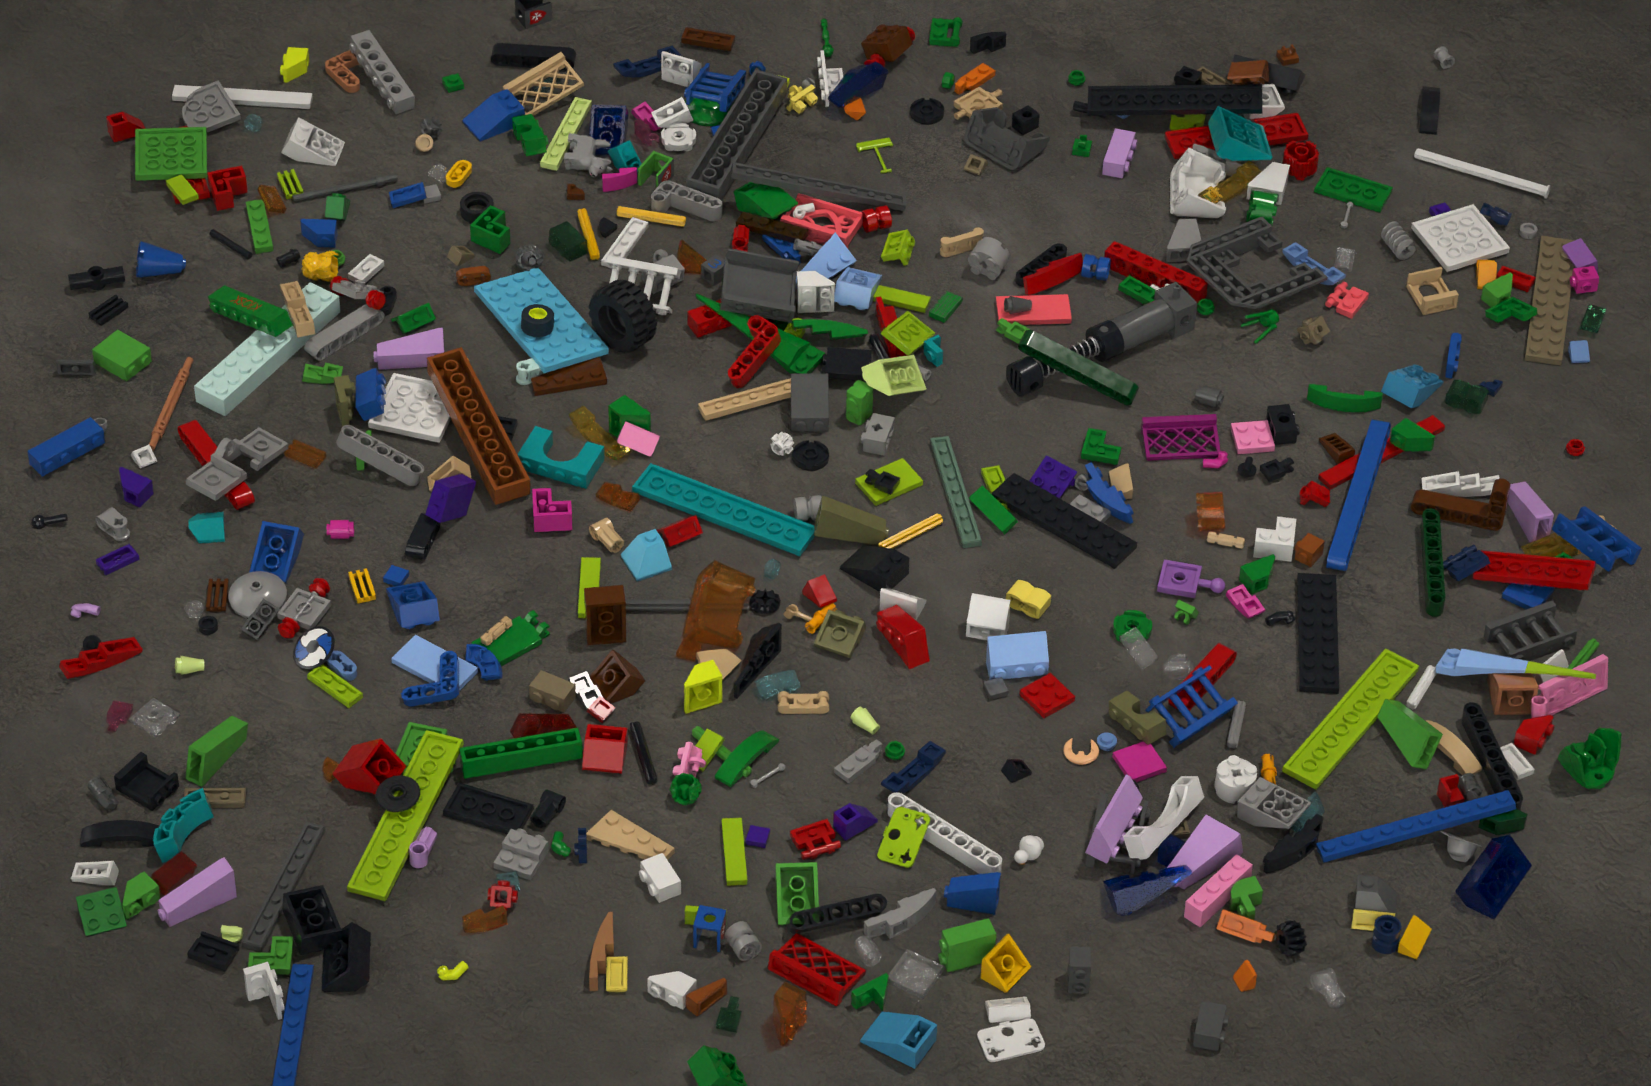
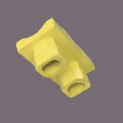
[786,84,818,115]

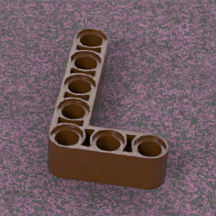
[1411,478,1511,531]

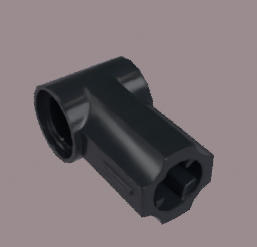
[530,789,566,829]

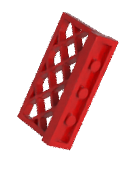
[768,933,866,1006]

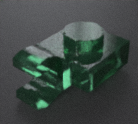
[716,996,742,1033]

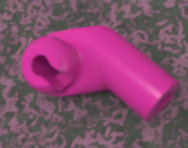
[1203,451,1228,469]

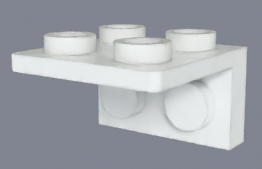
[243,962,285,1020]

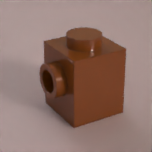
[1294,533,1325,567]

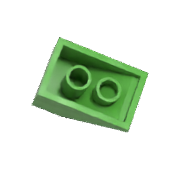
[775,862,820,925]

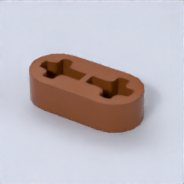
[456,266,491,286]

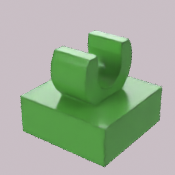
[1174,599,1199,625]

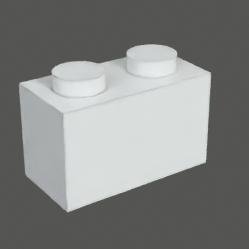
[639,853,681,903]

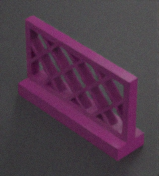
[1141,414,1221,461]

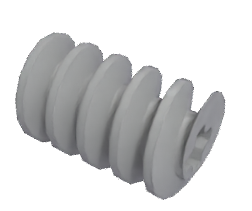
[1381,221,1416,260]

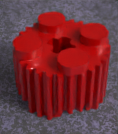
[1282,141,1319,180]

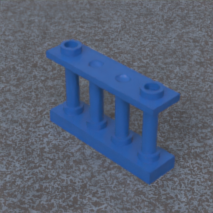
[684,63,746,112]
[1551,506,1642,572]
[1145,665,1238,748]

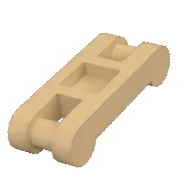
[940,228,984,257]
[778,691,829,714]

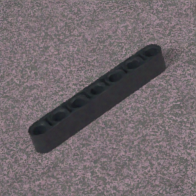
[1462,702,1523,811]

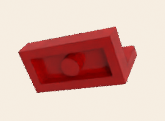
[657,515,703,547]

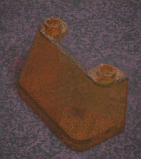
[682,560,755,649]

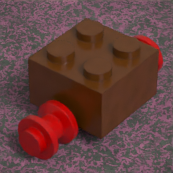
[861,24,915,75]

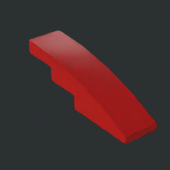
[1023,253,1083,296]
[59,637,143,679]

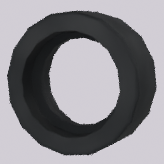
[460,192,494,223]

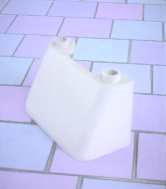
[1170,147,1226,219]

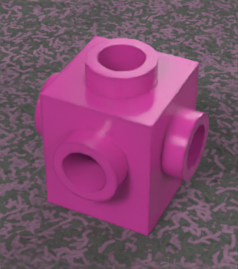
[1570,266,1599,294]

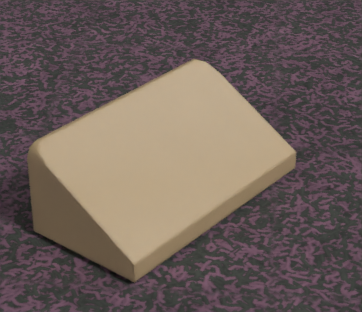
[1109,463,1133,499]

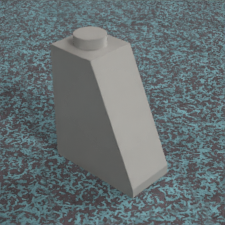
[1166,218,1201,262]

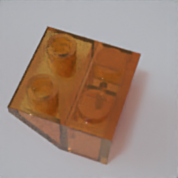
[773,982,808,1047]

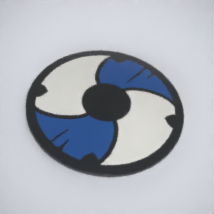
[293,626,335,669]

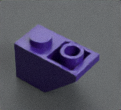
[119,467,154,507]
[833,803,878,841]

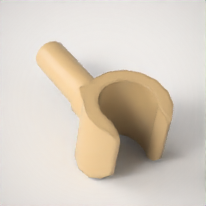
[784,604,812,621]

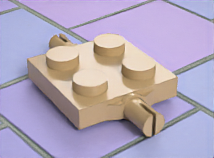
[954,87,1003,120]

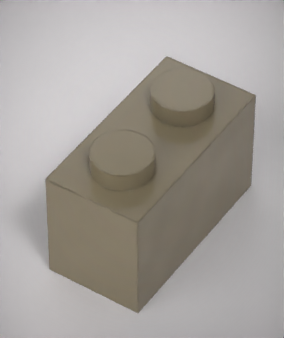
[529,670,576,712]

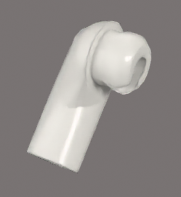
[793,203,815,219]

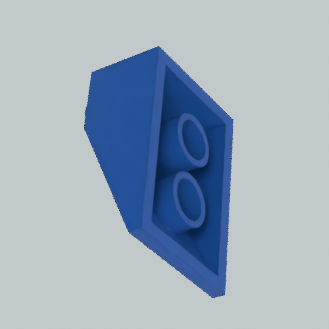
[463,89,525,141]
[249,521,304,583]
[386,581,440,629]

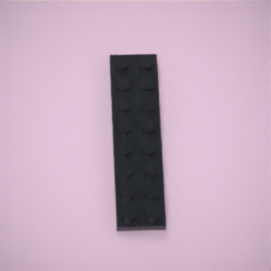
[992,473,1138,569]
[1297,573,1339,694]

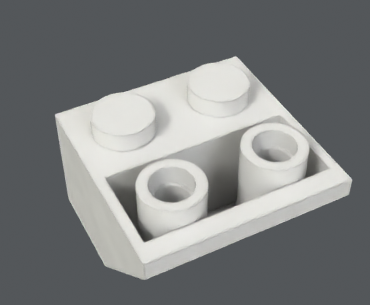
[661,51,701,87]
[796,271,835,313]
[966,593,1011,640]

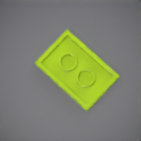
[881,311,936,356]
[855,458,923,506]

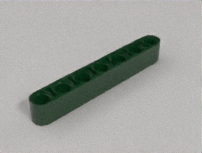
[1018,330,1139,405]
[1420,509,1446,617]

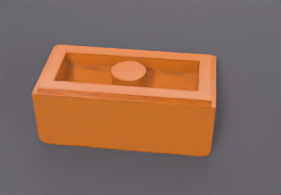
[839,89,866,121]

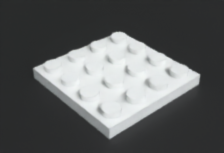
[1411,204,1510,272]
[368,373,451,443]

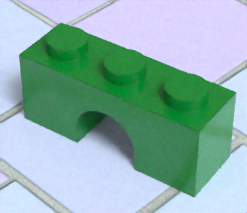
[512,114,548,156]

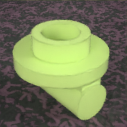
[221,925,243,943]

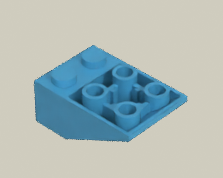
[1381,364,1444,408]
[860,1012,937,1069]

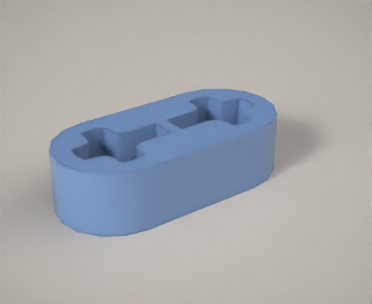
[327,651,357,681]

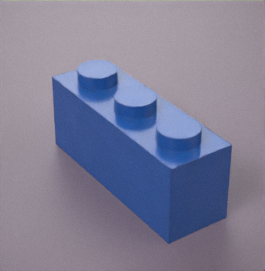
[356,368,386,421]

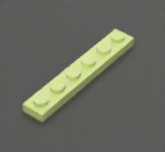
[540,97,592,171]

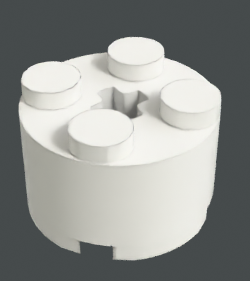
[1214,755,1257,803]

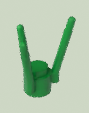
[1241,309,1279,344]

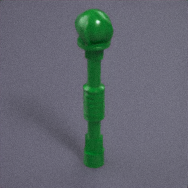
[821,19,834,57]

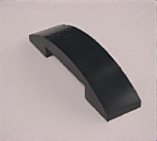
[1419,86,1440,135]
[80,820,159,847]

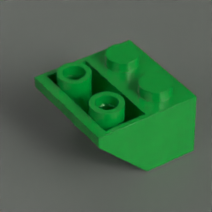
[608,395,651,439]
[687,1045,747,1086]

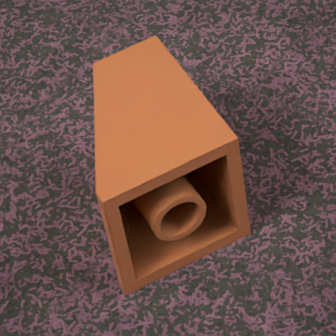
[1487,673,1539,715]

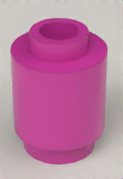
[326,520,354,539]

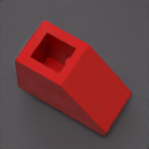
[106,111,146,143]
[1514,715,1555,755]

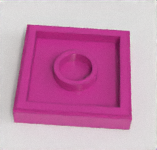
[1112,741,1167,782]

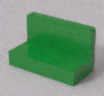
[391,303,436,334]

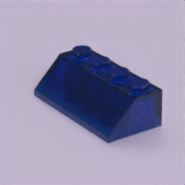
[1455,835,1532,919]

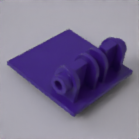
[1029,455,1077,498]

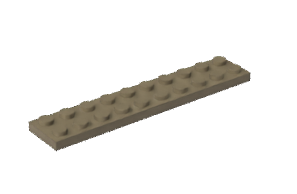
[1525,236,1575,366]

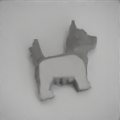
[564,133,613,177]

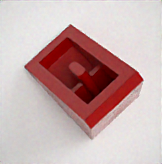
[802,574,837,608]

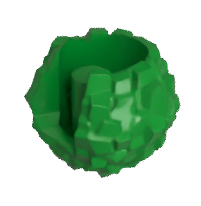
[669,773,702,806]

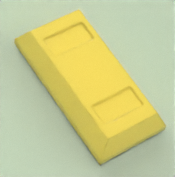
[1351,909,1395,931]
[606,957,628,992]

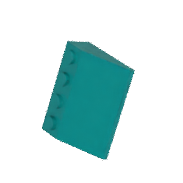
[1208,106,1273,161]

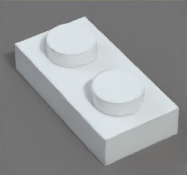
[348,254,385,282]

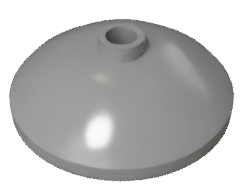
[228,571,287,619]

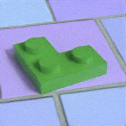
[248,936,294,975]

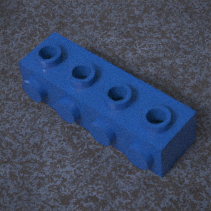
[27,417,105,476]

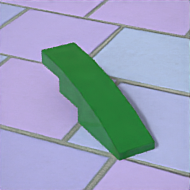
[791,319,868,340]

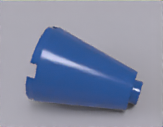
[136,241,186,278]

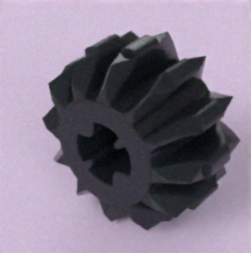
[1274,920,1307,956]

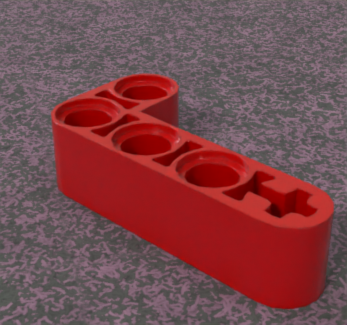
[728,315,781,388]

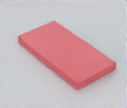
[996,294,1072,326]

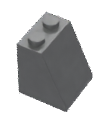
[790,373,829,432]

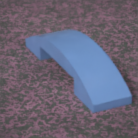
[1282,242,1346,285]

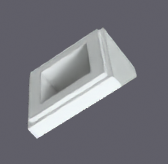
[131,445,157,469]

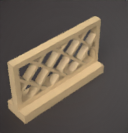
[503,52,584,116]

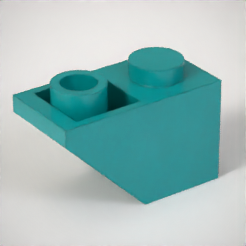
[608,140,642,176]

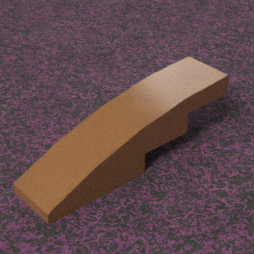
[589,912,614,991]

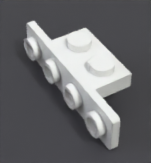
[817,50,845,107]

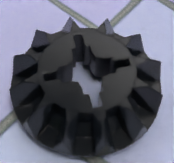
[750,588,781,614]

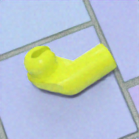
[437,961,469,981]

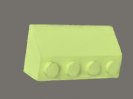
[861,355,926,396]

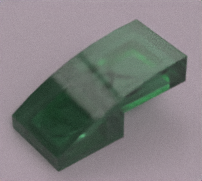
[1580,304,1607,333]

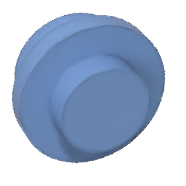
[1097,733,1117,751]

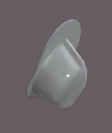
[1440,830,1482,862]

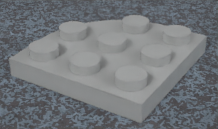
[182,80,241,133]

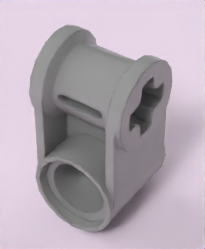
[95,507,130,541]

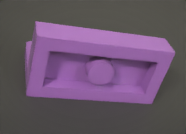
[1562,238,1598,273]

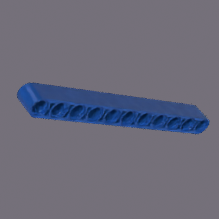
[1326,419,1391,571]

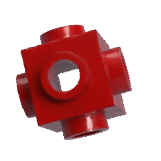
[488,880,518,911]

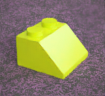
[684,660,722,714]

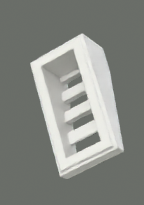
[71,861,119,886]

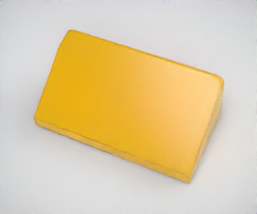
[1398,915,1432,959]

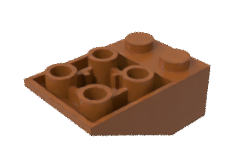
[1227,60,1269,85]

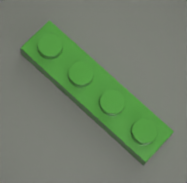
[246,199,273,254]

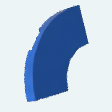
[465,644,502,681]

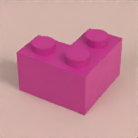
[532,488,572,532]

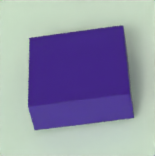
[746,825,770,848]

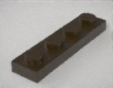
[736,212,808,243]

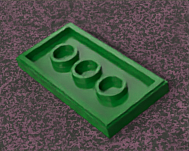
[1314,167,1393,213]

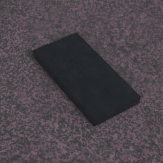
[443,783,534,835]

